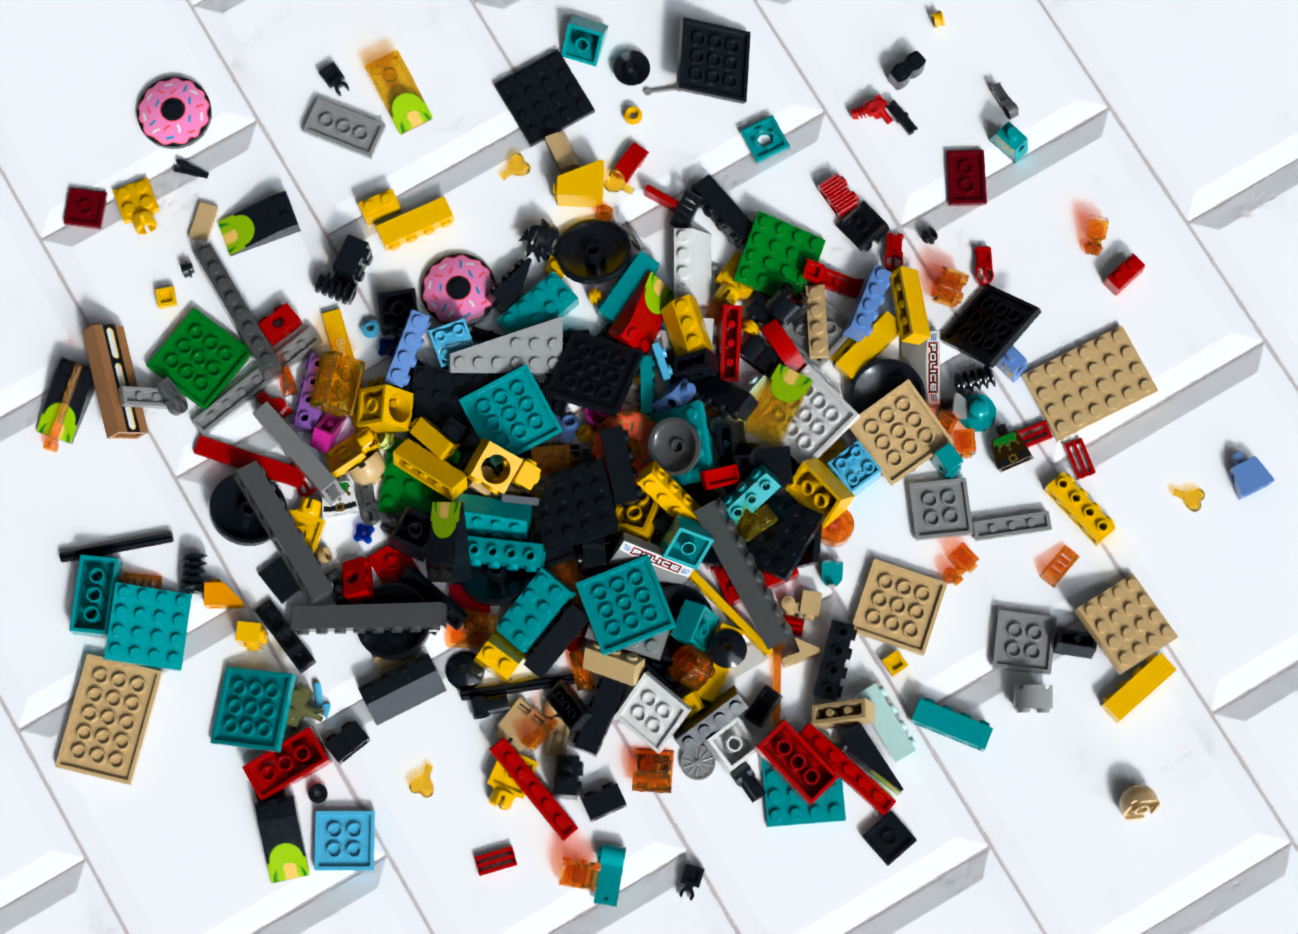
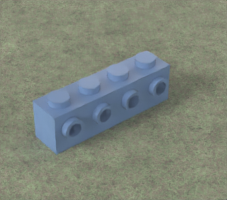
[843,264,892,343]
[383,310,431,388]

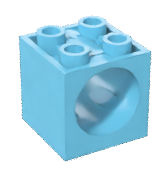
[428,318,474,368]
[827,440,882,497]

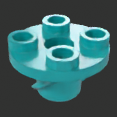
[959,394,996,432]

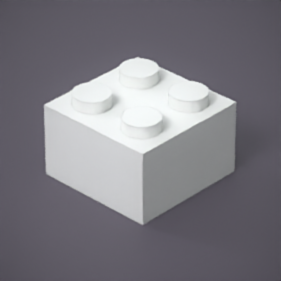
[703,717,758,774]

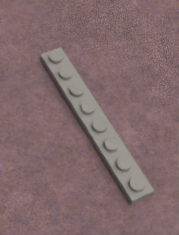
[191,326,323,437]

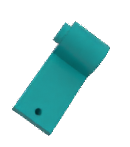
[593,843,627,907]

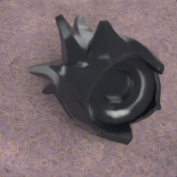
[518,218,559,262]

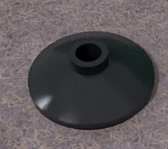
[613,50,650,86]
[708,629,747,668]
[446,651,485,690]

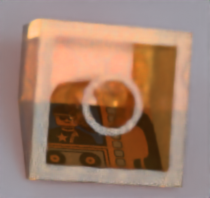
[632,748,674,793]

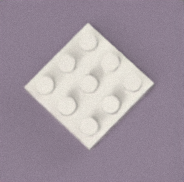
[615,671,692,754]

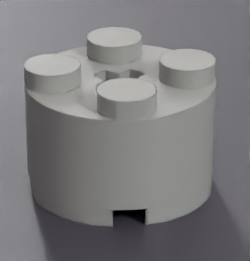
[1013,685,1053,713]

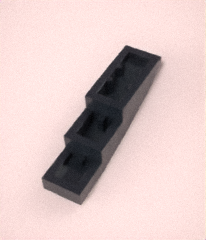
[254,599,317,674]

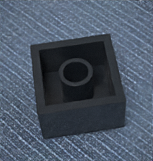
[332,234,374,286]

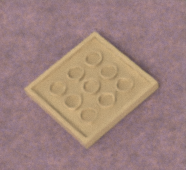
[849,379,954,486]
[852,558,948,657]
[1074,574,1178,675]

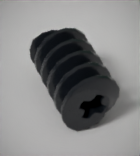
[315,272,358,305]
[953,365,996,395]
[180,553,208,594]

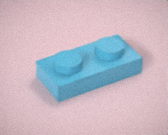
[651,342,673,384]

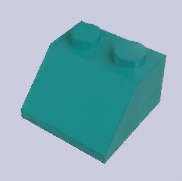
[561,15,609,67]
[660,514,715,570]
[670,599,720,654]

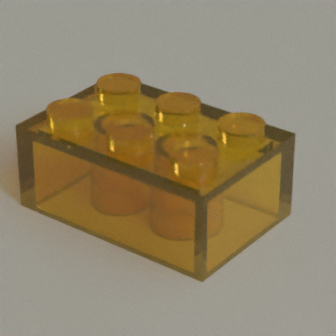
[309,351,365,418]

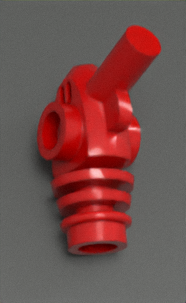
[850,94,893,125]

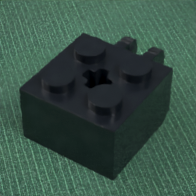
[377,288,419,346]
[380,507,431,562]
[552,755,584,800]

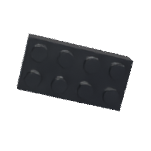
[545,679,592,732]

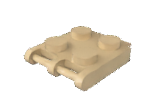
[496,696,552,754]

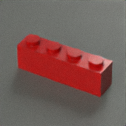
[715,304,742,384]

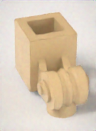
[781,590,822,621]

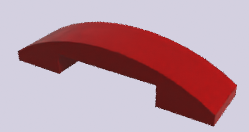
[802,259,864,299]
[759,319,807,373]

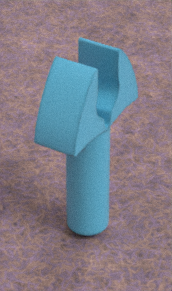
[313,682,331,718]

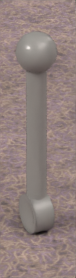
[644,87,681,96]
[712,264,719,302]

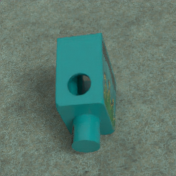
[989,121,1028,164]

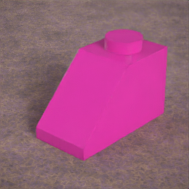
[309,410,346,453]

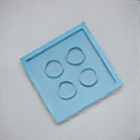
[314,811,376,871]

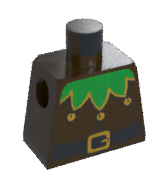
[991,424,1034,473]

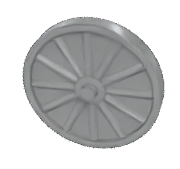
[622,221,644,252]
[680,745,716,780]

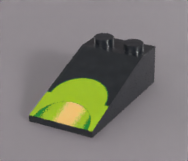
[218,191,301,257]
[37,357,95,444]
[426,501,472,583]
[838,723,904,796]
[255,796,310,884]

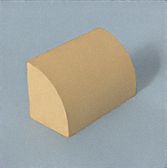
[545,132,581,175]

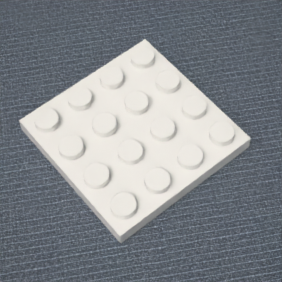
[755,364,861,465]

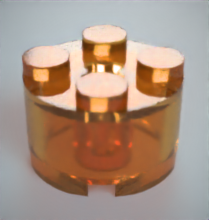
[931,265,969,308]
[821,510,854,547]
[669,645,716,691]
[558,856,602,891]

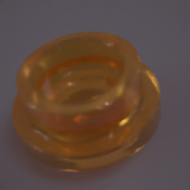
[595,205,614,221]

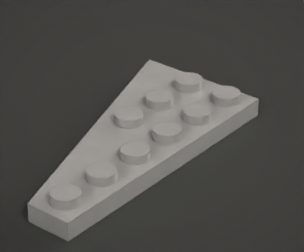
[449,316,563,373]

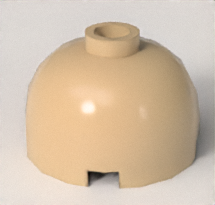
[347,449,386,486]
[1119,783,1161,820]

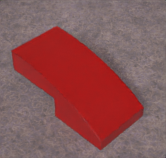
[611,142,650,183]

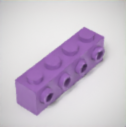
[292,353,336,434]

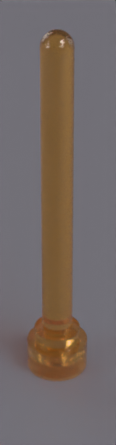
[42,363,82,452]
[772,641,785,727]

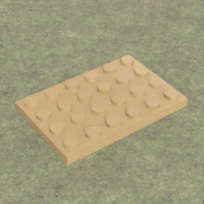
[1021,325,1159,442]
[55,654,163,786]

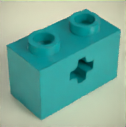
[931,443,964,480]

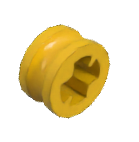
[931,10,945,28]

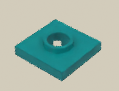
[740,115,790,164]

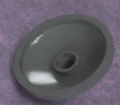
[648,417,701,476]

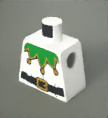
[322,475,360,519]

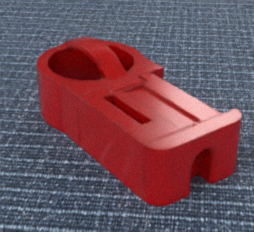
[884,233,904,272]
[974,246,994,286]

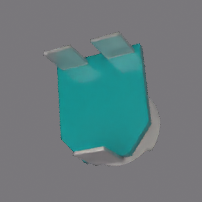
[821,560,843,588]

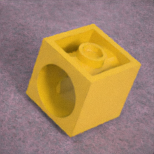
[356,384,414,434]
[463,438,523,495]

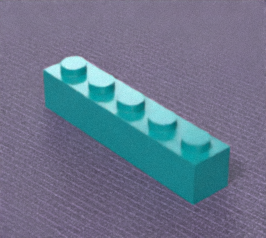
[640,356,655,416]

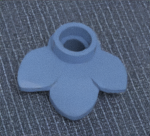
[548,414,580,444]

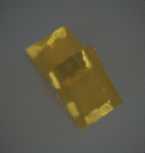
[736,504,778,542]

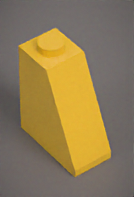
[410,416,461,460]

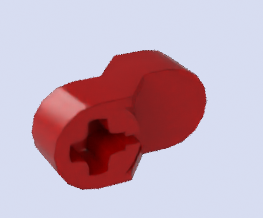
[255,390,292,418]

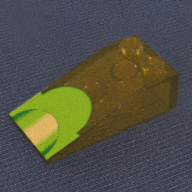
[364,49,433,136]
[744,364,813,447]

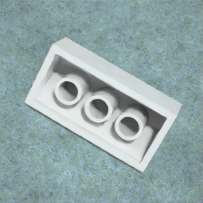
[674,228,712,307]

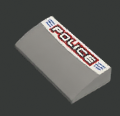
[901,331,940,408]
[607,532,694,587]

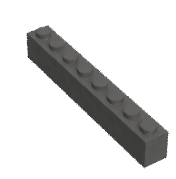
[193,243,282,381]
[233,461,333,606]
[694,498,794,650]
[291,602,447,635]

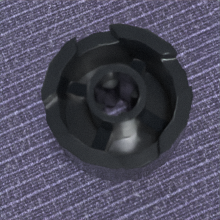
[765,281,810,326]

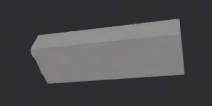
[252,402,345,506]

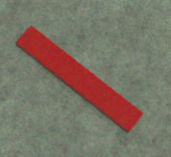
[193,435,305,489]
[798,722,897,817]
[488,737,579,841]

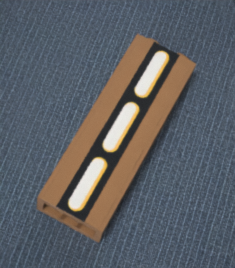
[82,323,149,439]

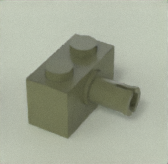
[286,685,325,730]

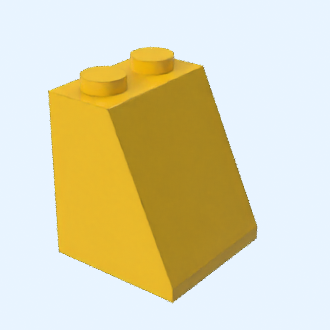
[553,160,604,208]
[474,630,527,683]

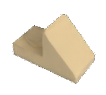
[781,637,821,669]

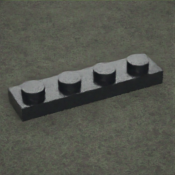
[399,565,469,631]

